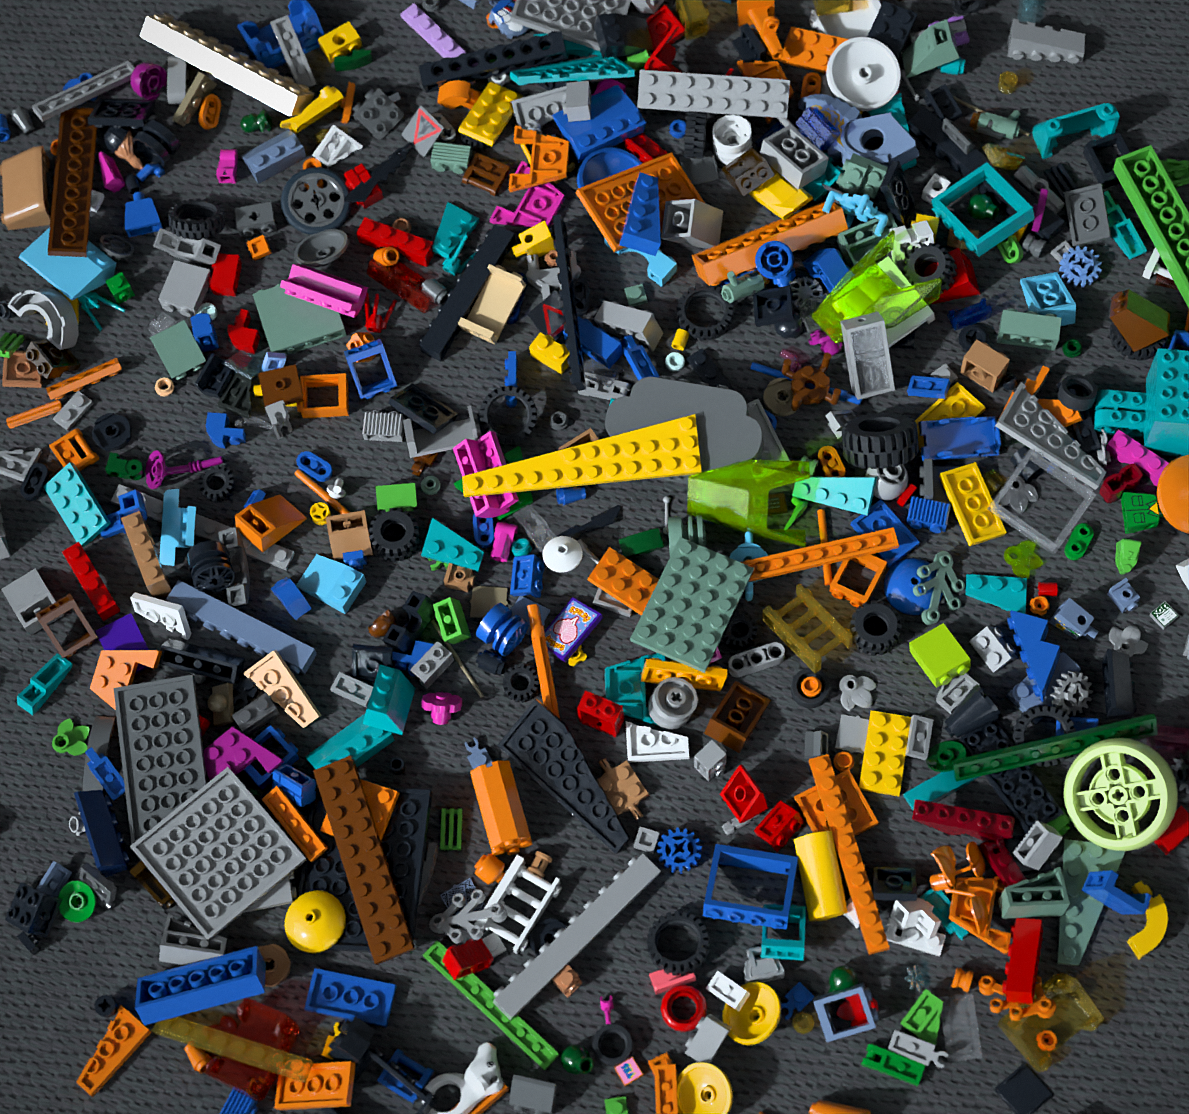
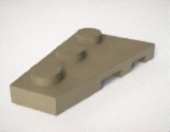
[172,72,217,127]

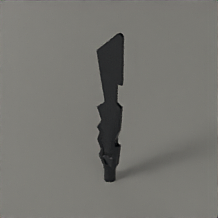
[344,142,414,202]
[528,505,621,556]

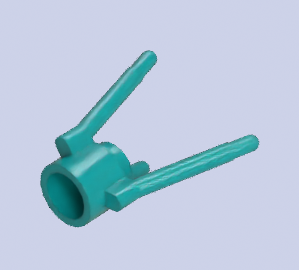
[442,234,476,276]
[78,292,125,331]

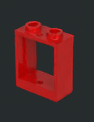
[577,691,624,738]

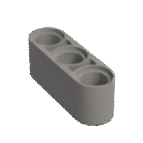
[167,56,189,104]
[728,642,785,677]

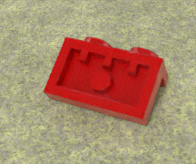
[625,133,667,163]
[753,800,803,852]

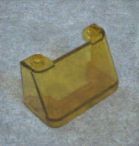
[998,973,1104,1072]

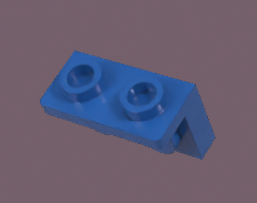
[510,555,545,598]

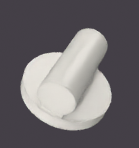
[326,479,346,499]

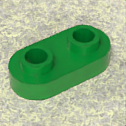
[1064,523,1094,560]

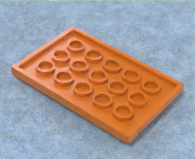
[576,152,705,252]

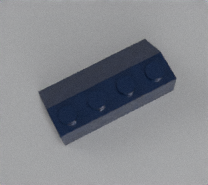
[74,790,131,877]

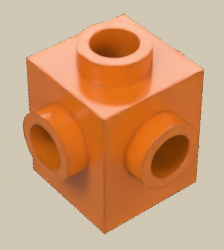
[346,332,377,363]

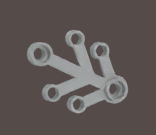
[429,889,508,944]

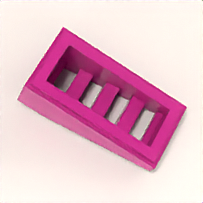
[98,152,125,193]

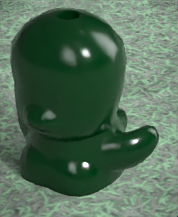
[240,109,272,133]

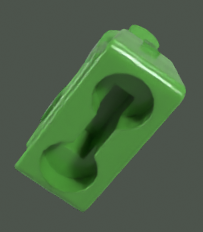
[1115,538,1142,575]

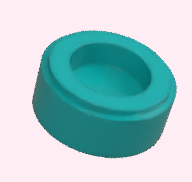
[511,539,532,557]

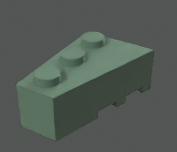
[836,212,897,272]
[998,867,1070,918]

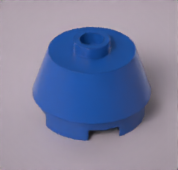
[755,241,794,279]

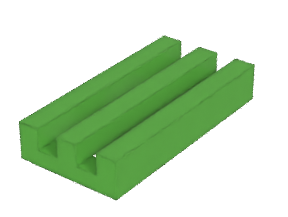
[0,332,24,358]
[440,808,463,850]

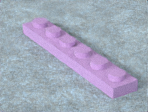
[400,3,478,84]

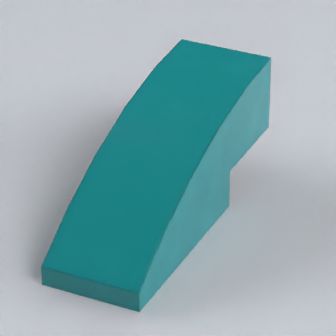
[17,653,73,715]

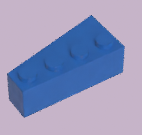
[619,172,661,256]

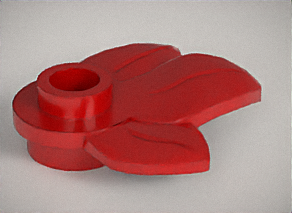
[836,993,878,1027]

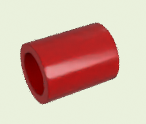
[1038,582,1058,596]

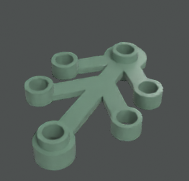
[913,551,965,625]

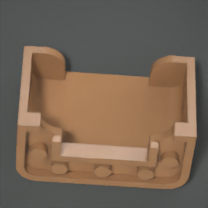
[0,146,51,230]

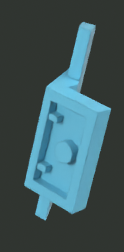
[160,489,196,566]

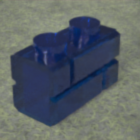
[796,107,841,150]

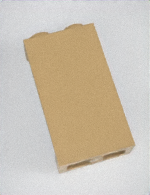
[458,264,526,345]

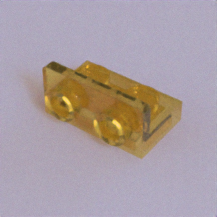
[983,143,1025,170]

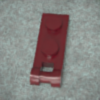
[980,839,1026,887]

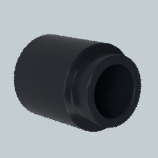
[475,649,507,675]

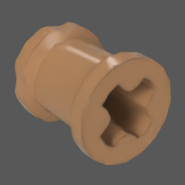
[527,851,552,878]

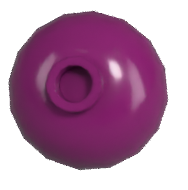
[130,62,167,100]

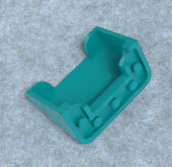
[1032,103,1120,159]

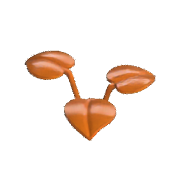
[930,841,988,934]

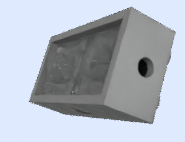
[840,312,895,400]

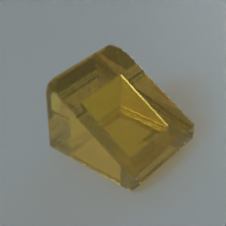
[982,469,1006,497]

